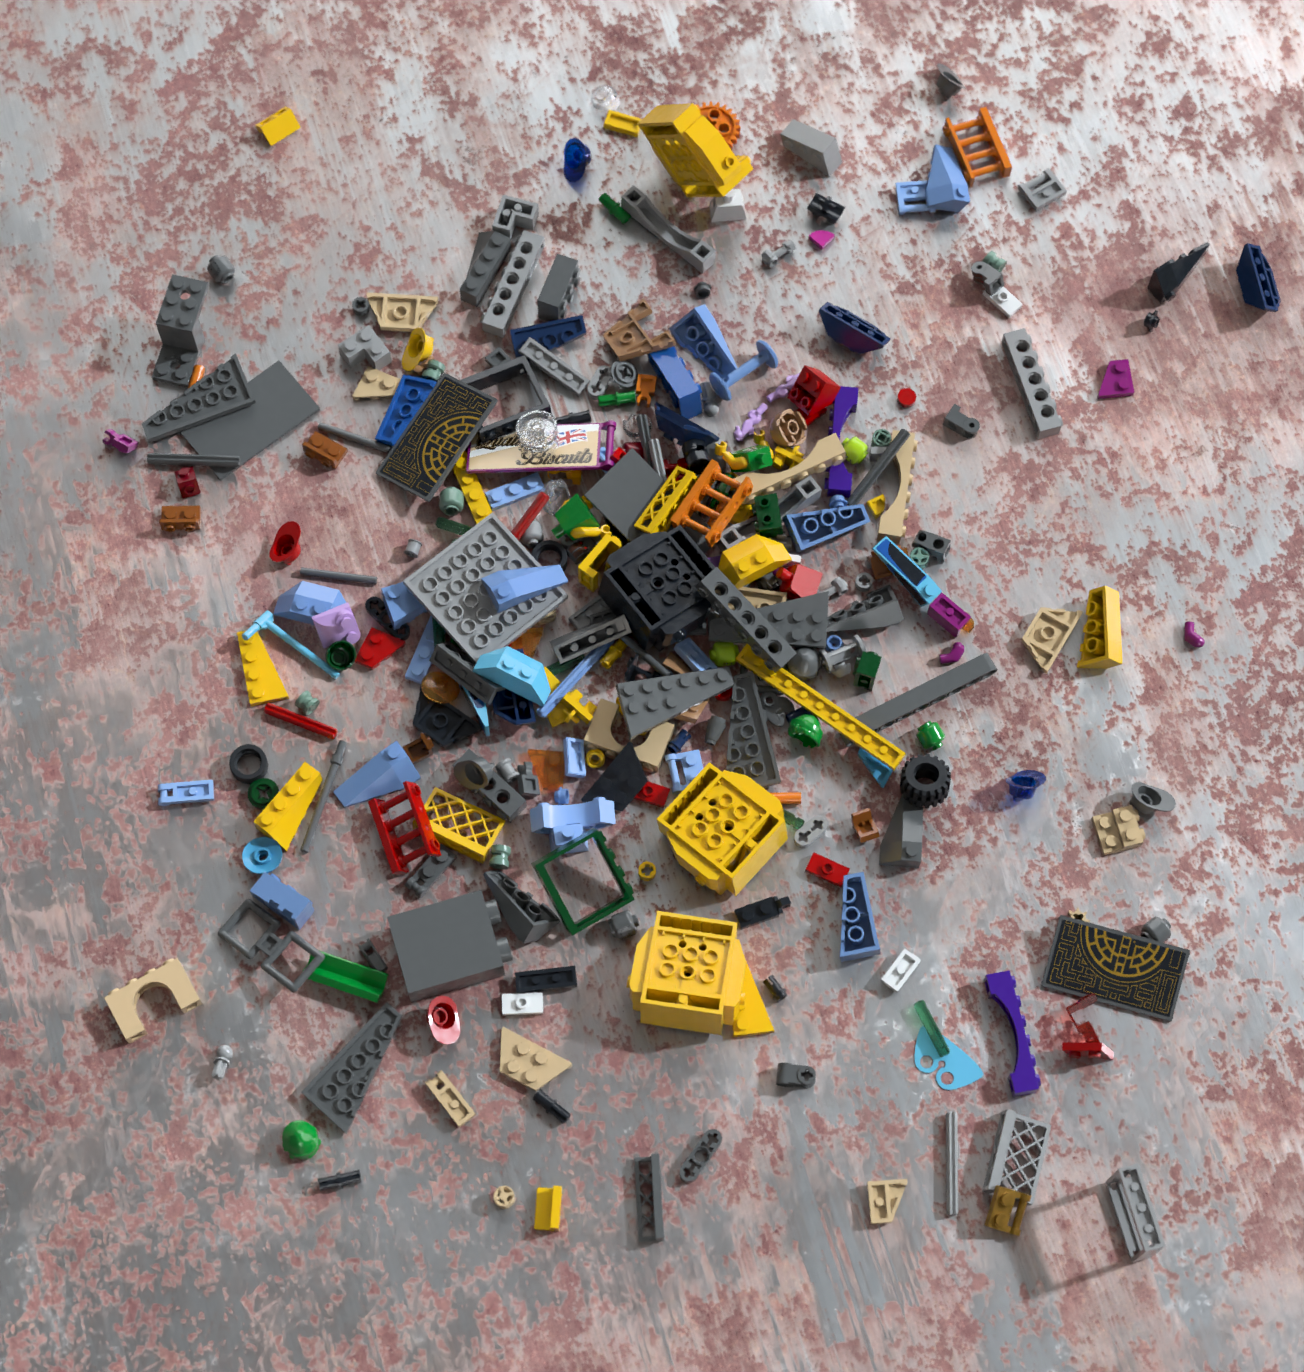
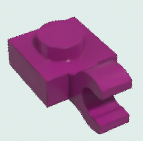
[102,429,139,453]

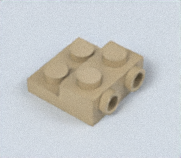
[1091,805,1146,855]

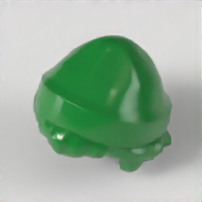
[788,714,823,749]
[282,1120,321,1160]

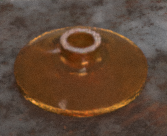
[421,672,460,703]

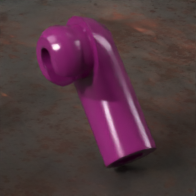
[1184,621,1205,648]
[939,642,965,664]

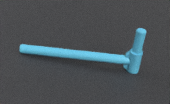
[242,610,340,679]

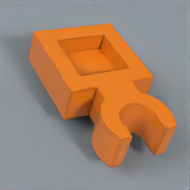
[636,374,657,407]

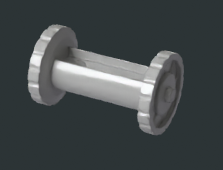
[819,635,866,674]

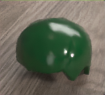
[325,640,357,671]

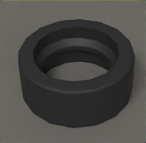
[531,540,568,572]
[229,744,268,784]

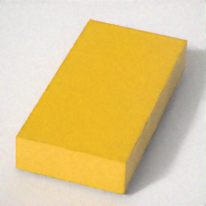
[603,110,642,138]

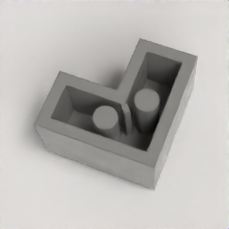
[492,195,539,239]
[338,325,392,370]

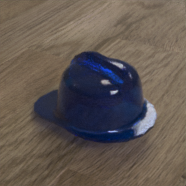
[564,138,592,183]
[1006,770,1046,802]

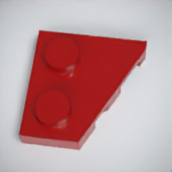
[355,627,406,670]
[1062,1042,1114,1060]

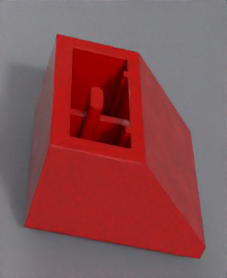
[787,365,841,416]

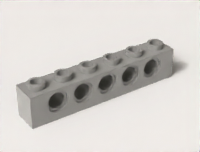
[480,230,545,338]
[1001,328,1063,439]

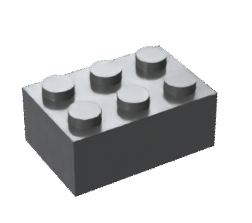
[537,254,581,321]

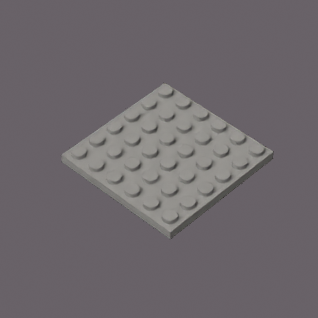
[403,512,568,664]

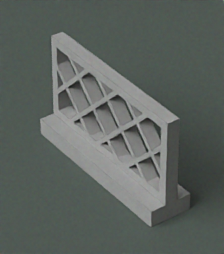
[982,1109,1051,1205]

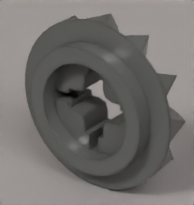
[610,360,638,389]

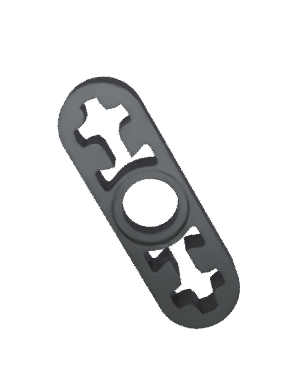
[679,1129,722,1183]

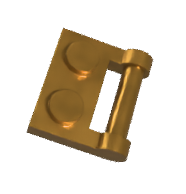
[984,1185,1031,1236]

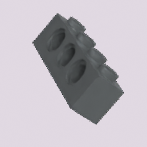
[453,749,527,823]

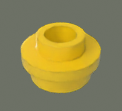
[585,749,605,768]

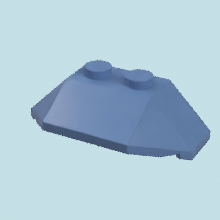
[273,581,346,625]

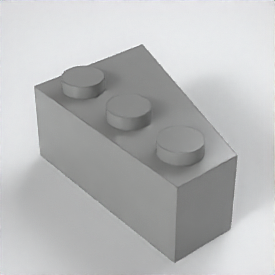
[780,119,842,177]

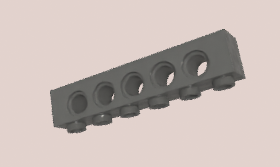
[695,567,797,673]

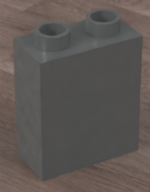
[387,890,513,1003]

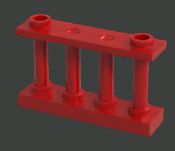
[368,781,441,875]

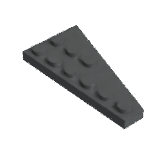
[142,353,256,443]
[301,1002,402,1135]

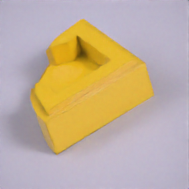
[866,494,885,520]

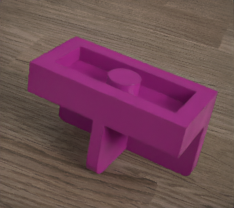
[927,593,971,638]

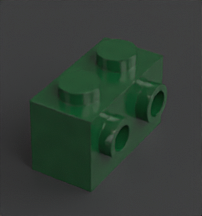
[752,493,783,538]
[853,651,882,691]

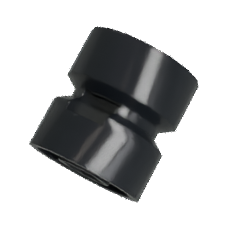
[682,438,711,475]

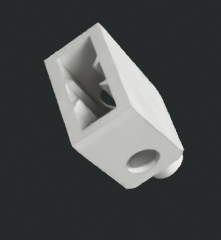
[709,189,746,222]

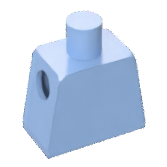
[549,824,589,854]

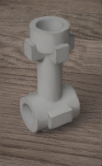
[761,240,796,267]
[817,577,849,596]

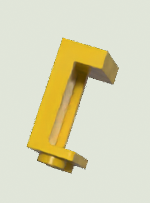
[578,533,622,593]

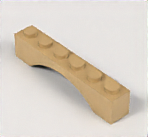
[877,430,918,544]
[733,433,846,506]

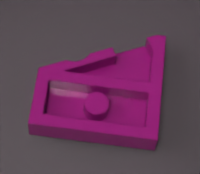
[1097,359,1135,399]

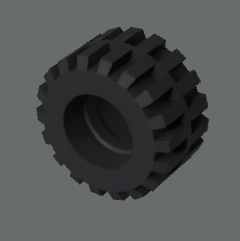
[900,754,951,808]

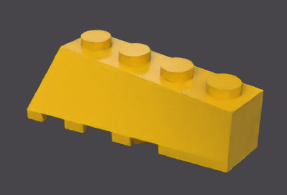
[1077,586,1122,669]
[254,762,323,852]

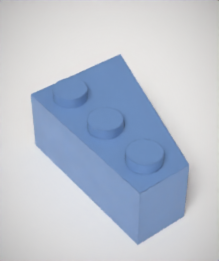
[250,872,314,930]

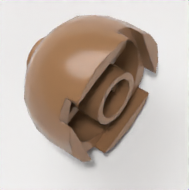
[769,409,807,448]

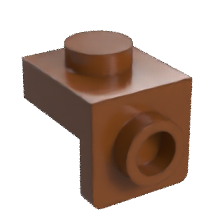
[851,808,880,843]

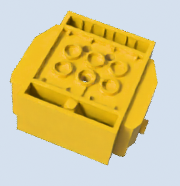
[637,103,754,197]
[657,762,788,896]
[626,911,746,1035]

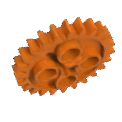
[696,101,741,150]

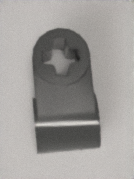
[776,1063,816,1088]

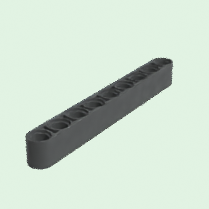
[839,653,998,746]

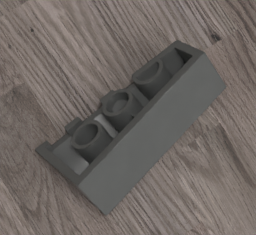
[460,231,512,307]

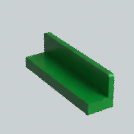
[302,951,388,1003]

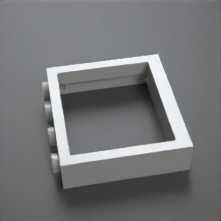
[1106,1163,1166,1263]

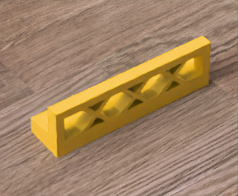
[634,466,698,534]

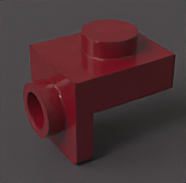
[174,466,201,499]

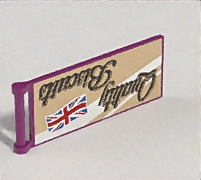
[466,420,616,474]

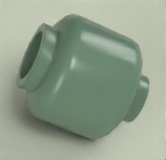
[439,487,464,516]

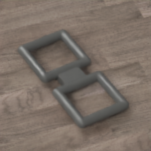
[218,899,325,992]

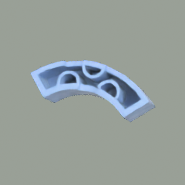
[530,797,616,834]

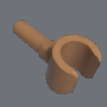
[412,356,434,377]

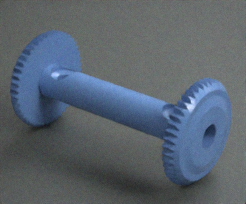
[709,340,778,401]

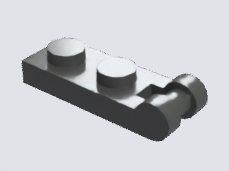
[405,844,457,898]

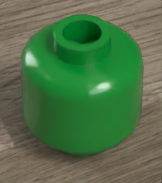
[916,721,945,751]

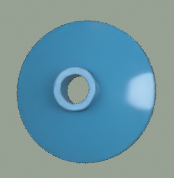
[242,837,282,874]

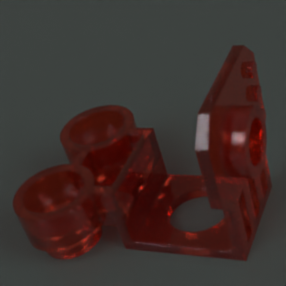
[1066,993,1100,1043]

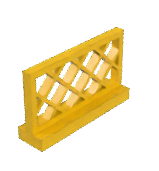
[413,787,506,864]

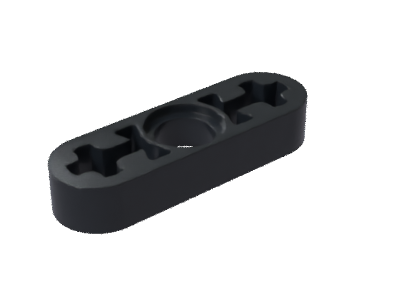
[365,597,410,641]

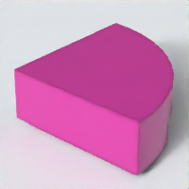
[808,230,835,249]

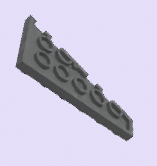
[709,591,829,649]
[616,667,734,740]
[726,671,782,788]

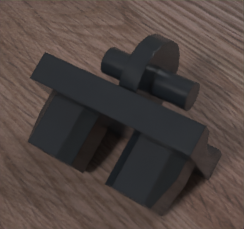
[807,193,845,224]

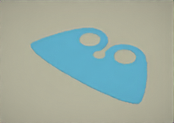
[914,1026,984,1090]

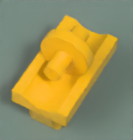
[772,445,804,470]
[560,689,597,724]

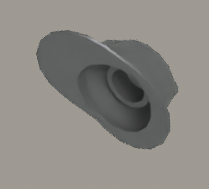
[936,63,966,98]
[454,757,495,789]
[1129,782,1176,814]

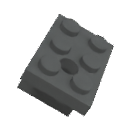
[152,274,209,388]

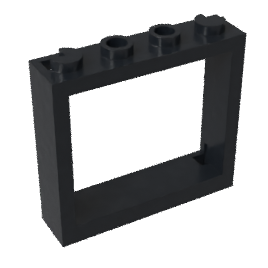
[460,355,552,443]

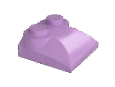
[312,602,361,648]

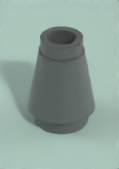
[704,715,726,746]

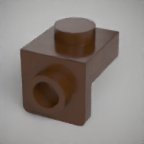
[403,733,434,765]

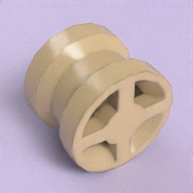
[493,1186,515,1209]

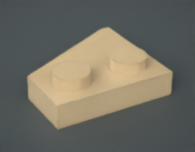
[352,366,401,400]
[867,1179,908,1225]

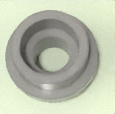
[832,662,851,678]

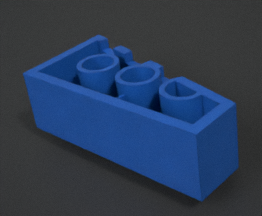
[647,346,702,419]

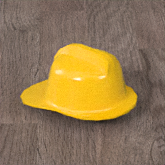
[402,328,434,371]

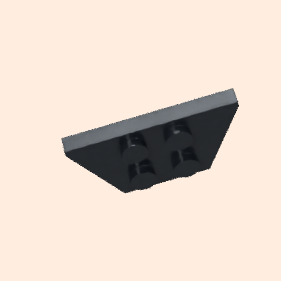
[413,684,482,748]
[581,741,649,811]

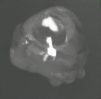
[541,479,572,517]

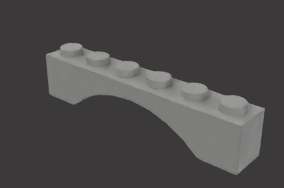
[621,185,716,274]
[716,475,822,552]

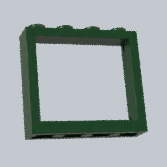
[531,828,635,936]

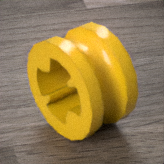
[638,861,656,881]

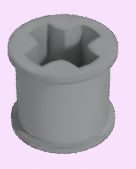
[404,539,422,558]

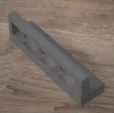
[429,641,506,705]
[634,1154,664,1242]

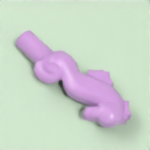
[767,373,800,403]
[734,403,768,442]

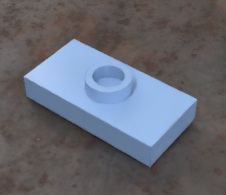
[563,737,586,778]

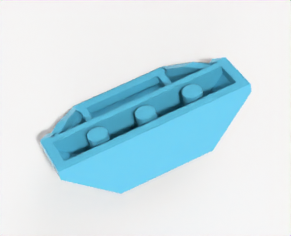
[472,646,551,707]

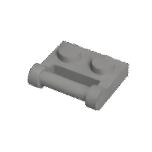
[1018,168,1067,211]

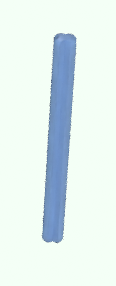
[536,640,615,718]

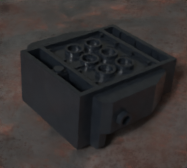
[598,525,721,652]

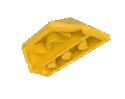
[718,534,792,589]

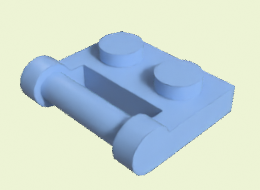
[895,180,936,215]
[664,749,703,794]

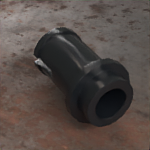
[763,975,787,1002]

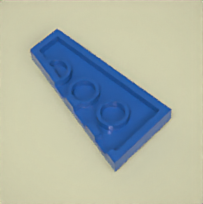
[375,375,437,446]

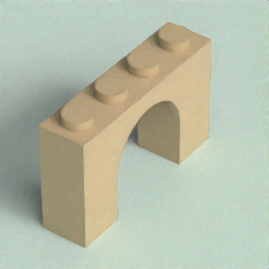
[584,698,674,773]
[104,958,202,1044]

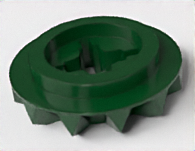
[247,778,279,809]

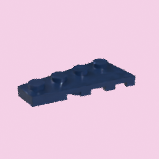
[510,315,587,362]

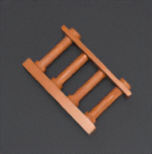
[942,107,1012,188]
[670,459,753,548]

